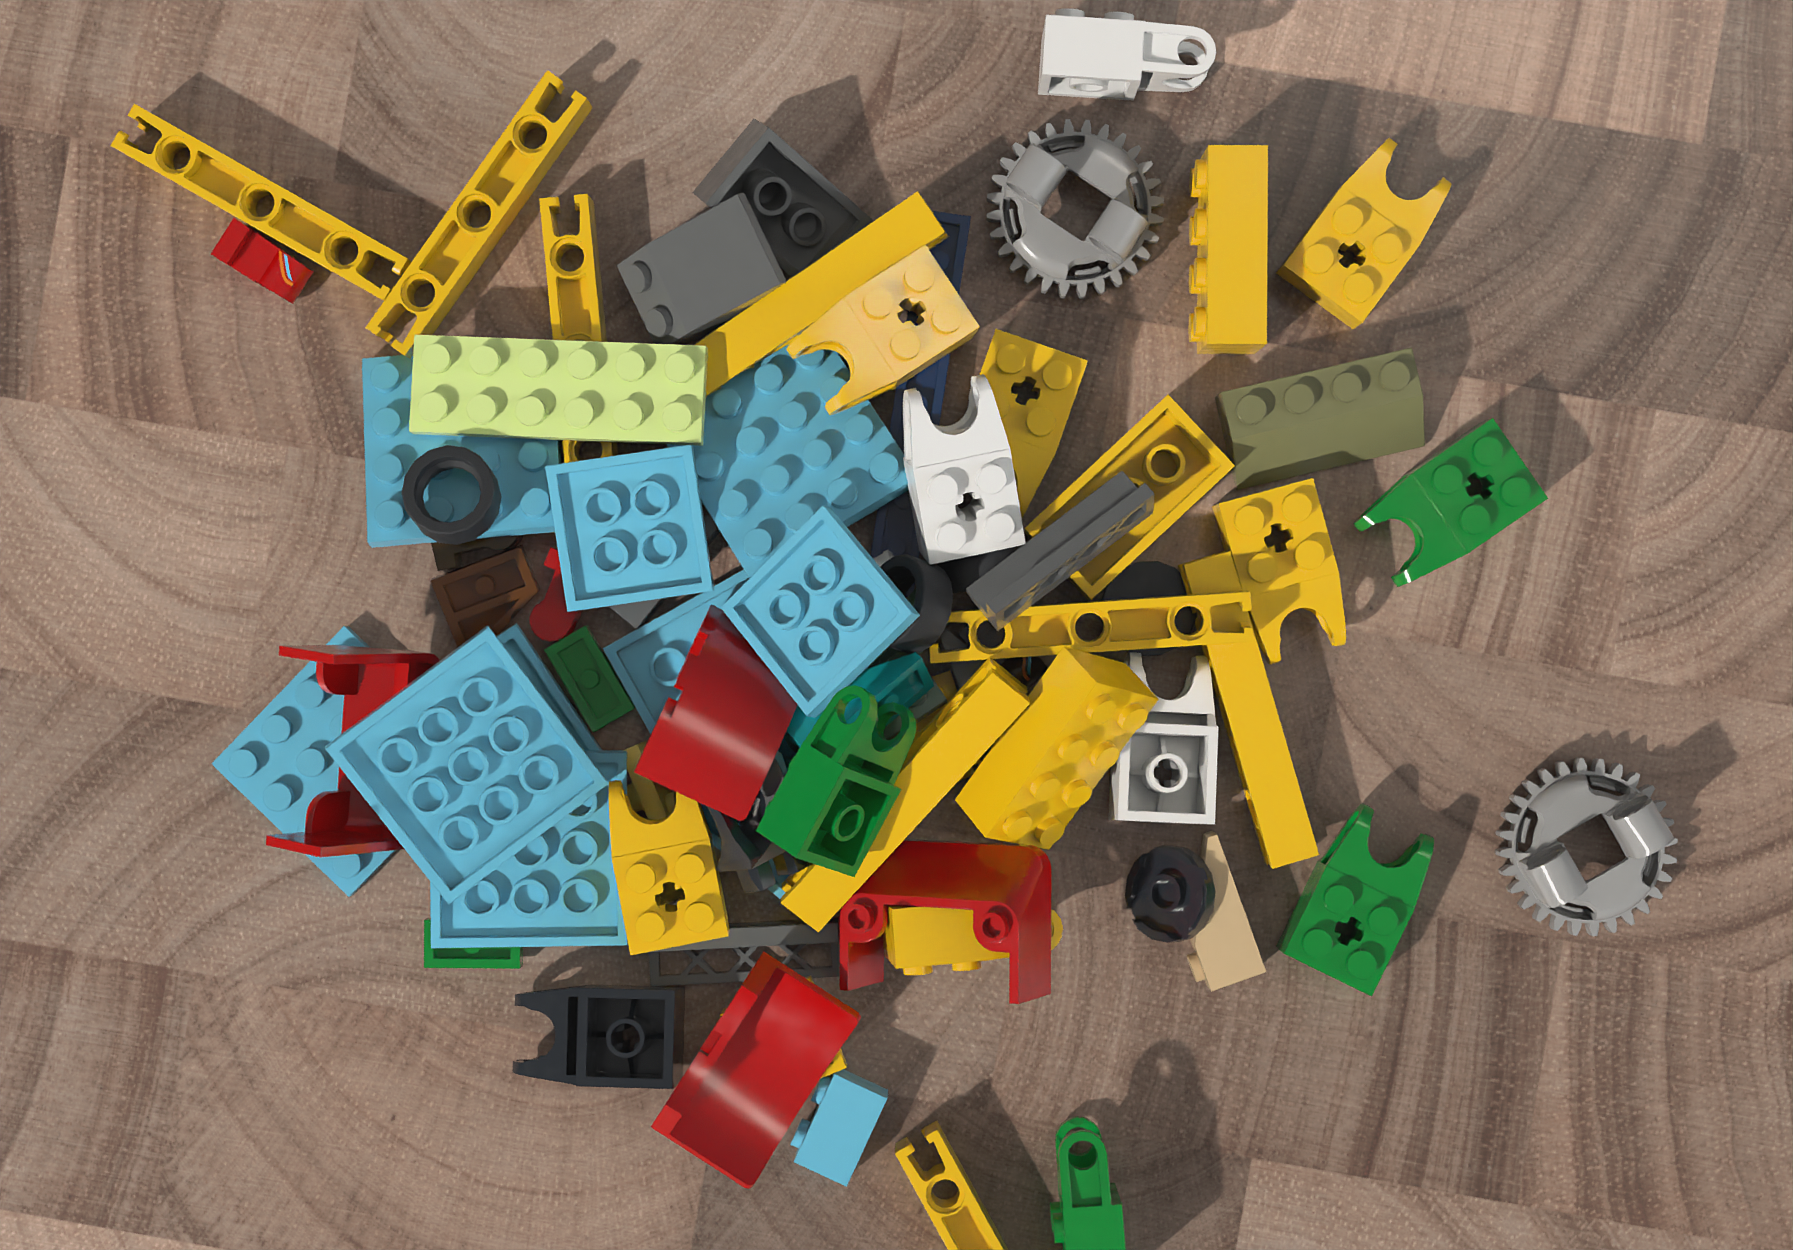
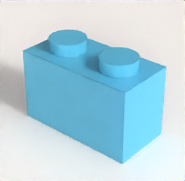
[790,1069,888,1187]

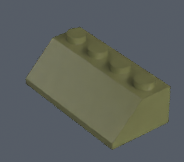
[1215,347,1425,490]

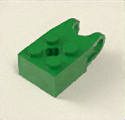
[1353,418,1548,587]
[756,685,916,877]
[1276,803,1434,997]
[1050,1116,1126,1250]

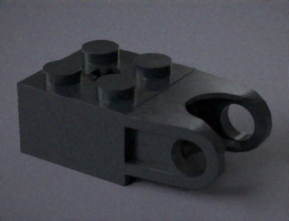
[512,984,685,1089]

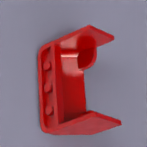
[266,645,440,858]
[839,839,1052,1004]

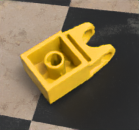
[1276,138,1452,329]
[786,245,980,415]
[980,329,1088,518]
[1212,478,1346,665]
[609,780,730,956]
[883,905,1063,975]

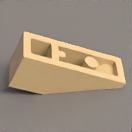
[1186,831,1266,992]

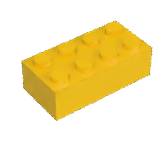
[1188,145,1268,354]
[1023,394,1235,600]
[955,646,1159,850]

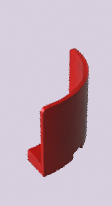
[634,604,798,821]
[651,951,861,1189]

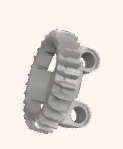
[986,119,1164,299]
[1494,757,1678,936]

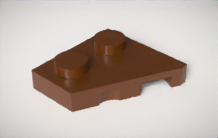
[430,545,540,648]

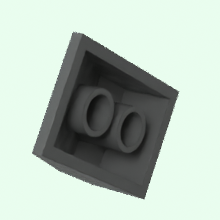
[692,119,873,277]
[617,193,787,345]

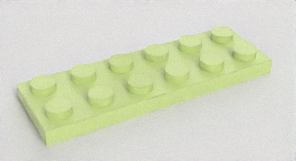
[409,335,708,446]

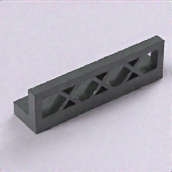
[966,471,1155,631]
[649,917,840,986]

